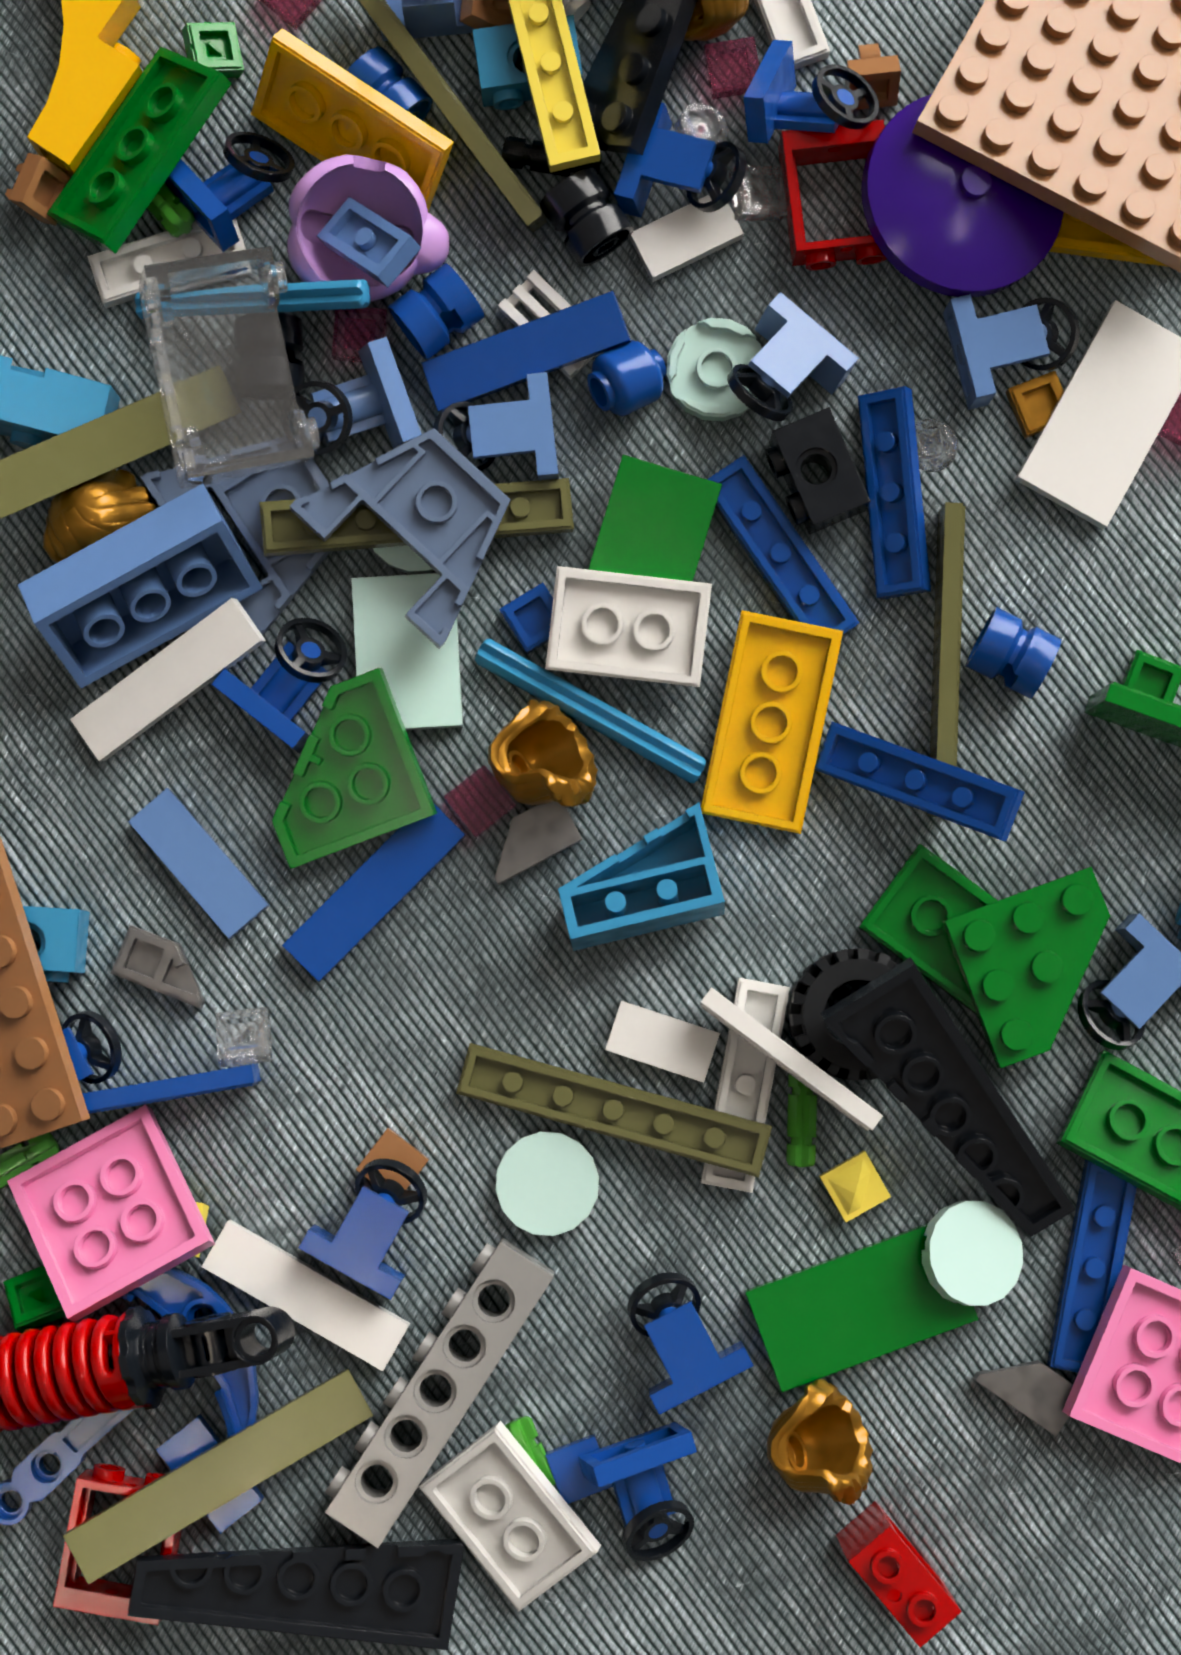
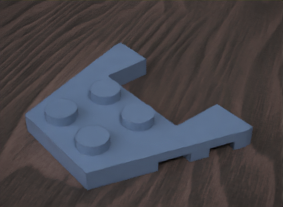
[290,428,511,649]
[140,436,331,636]

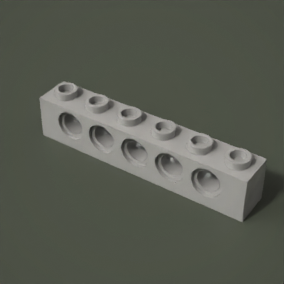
[324,1237,555,1548]

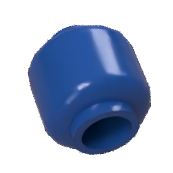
[587,340,667,417]

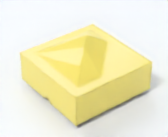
[819,1150,891,1223]

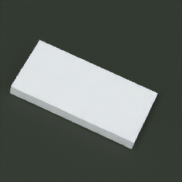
[1014,300,1181,530]

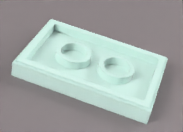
[351,573,463,730]

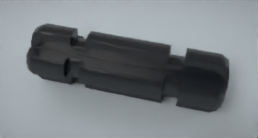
[502,136,602,177]

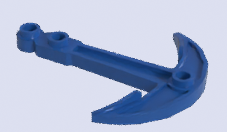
[0,1267,259,1525]

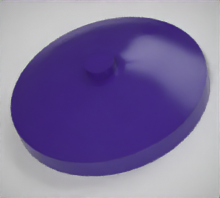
[861,94,1064,297]

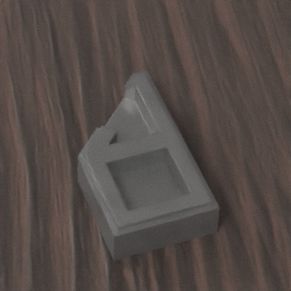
[494,801,583,885]
[110,925,205,1008]
[973,1360,1073,1436]

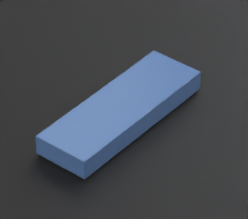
[128,788,270,939]

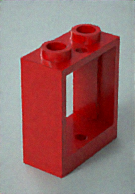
[778,119,887,271]
[53,1463,182,1626]
[836,1501,962,1648]

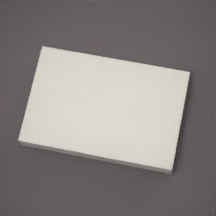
[545,566,712,687]
[419,1421,601,1612]

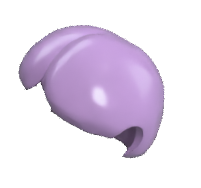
[287,154,449,302]

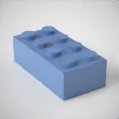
[18,483,263,688]

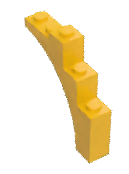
[27,0,143,176]

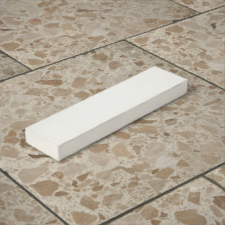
[70,598,266,761]
[700,978,790,1193]
[700,987,883,1131]
[201,1220,410,1371]

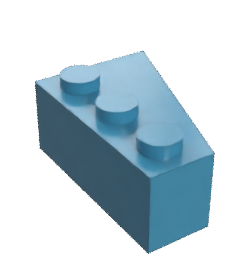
[0,355,120,448]
[558,802,725,951]

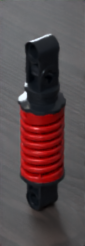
[0,1306,295,1432]

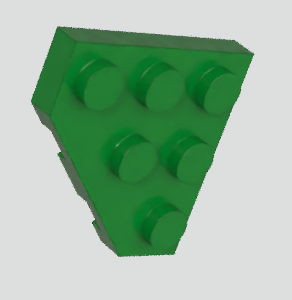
[272,668,437,869]
[942,867,1110,1069]

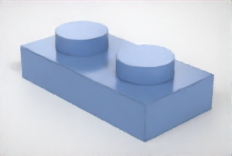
[317,197,421,288]

